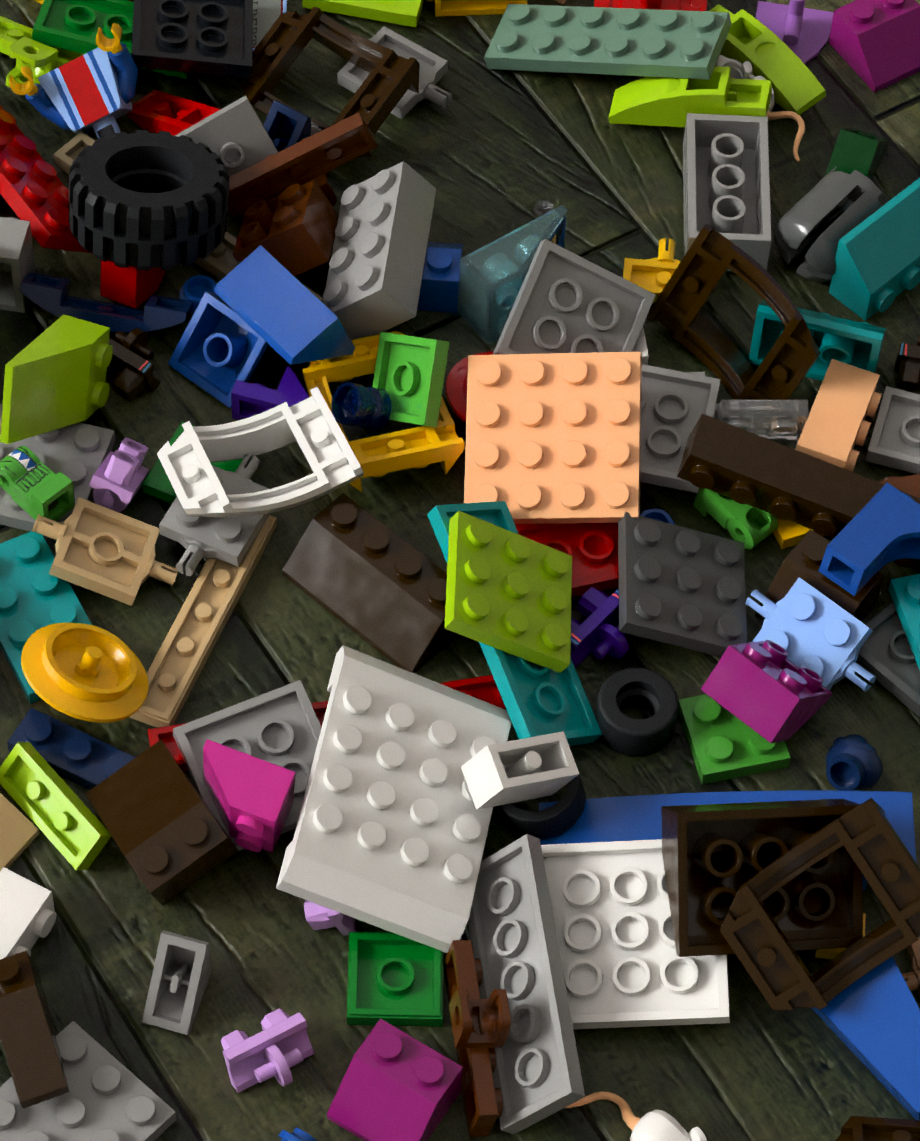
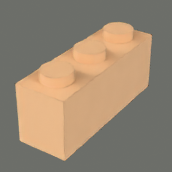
[795,359,882,472]

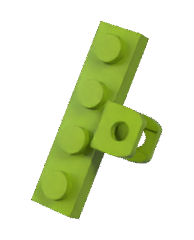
[0,16,84,87]

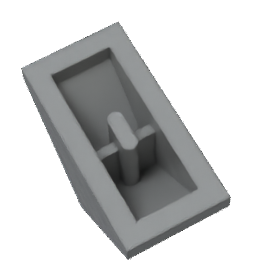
[142,930,211,1035]

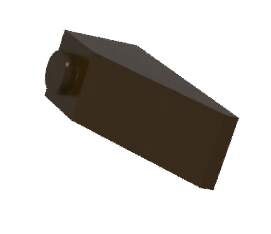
[0,950,70,1109]

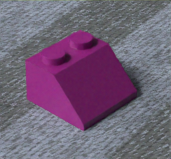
[828,0,920,93]
[327,1018,463,1141]

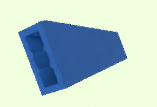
[811,956,920,1120]

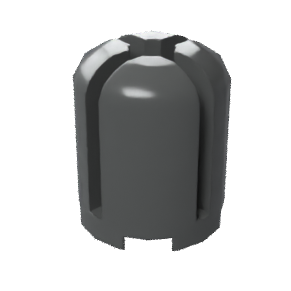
[774,167,883,283]

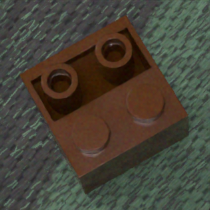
[232,180,339,277]

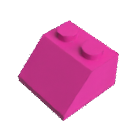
[203,739,296,853]

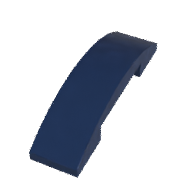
[20,272,193,333]

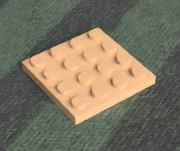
[464,352,642,524]

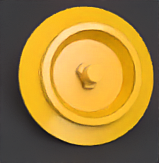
[21,623,149,723]

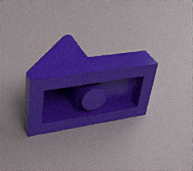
[231,366,309,420]

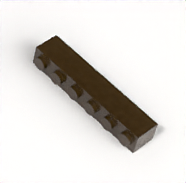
[677,414,920,571]

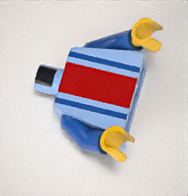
[9,23,138,139]

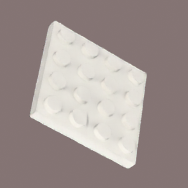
[541,839,730,1029]

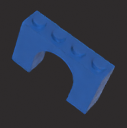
[818,482,920,596]

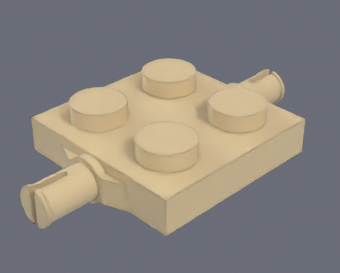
[32,497,178,606]

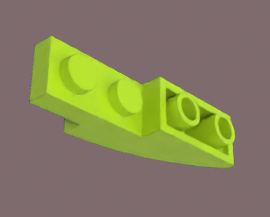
[709,4,826,115]
[608,66,772,127]

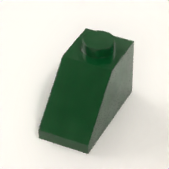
[825,128,889,180]

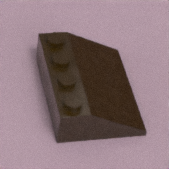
[661,799,863,957]

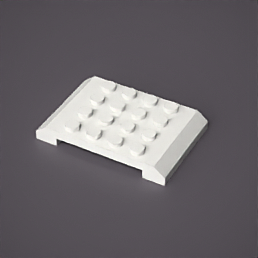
[276,645,511,953]

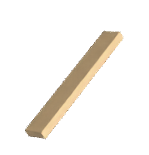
[129,515,277,728]

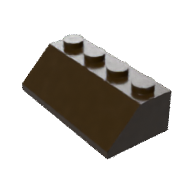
[282,493,459,674]

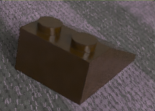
[85,740,239,905]

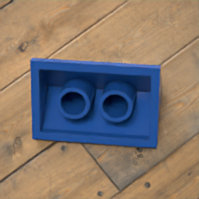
[214,245,355,365]

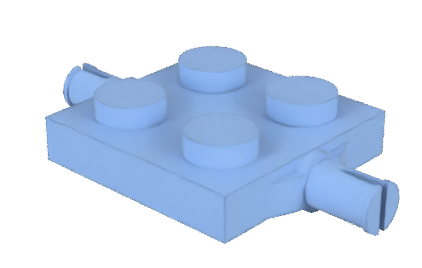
[745,577,876,692]

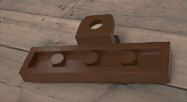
[228,112,378,219]
[443,940,511,1137]

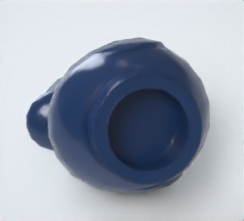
[825,734,883,791]

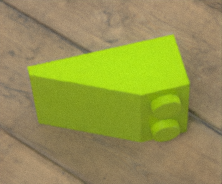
[0,314,113,444]

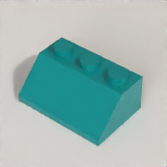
[829,178,920,321]
[748,300,886,381]

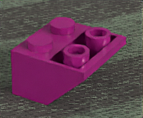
[701,640,833,743]

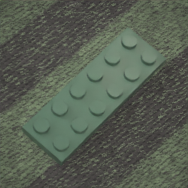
[484,4,732,79]

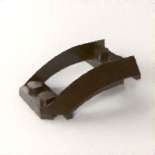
[236,7,420,158]
[646,224,821,416]
[720,798,920,1010]

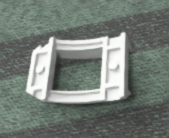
[157,387,364,517]

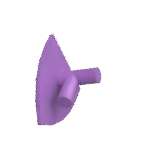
[756,0,834,64]

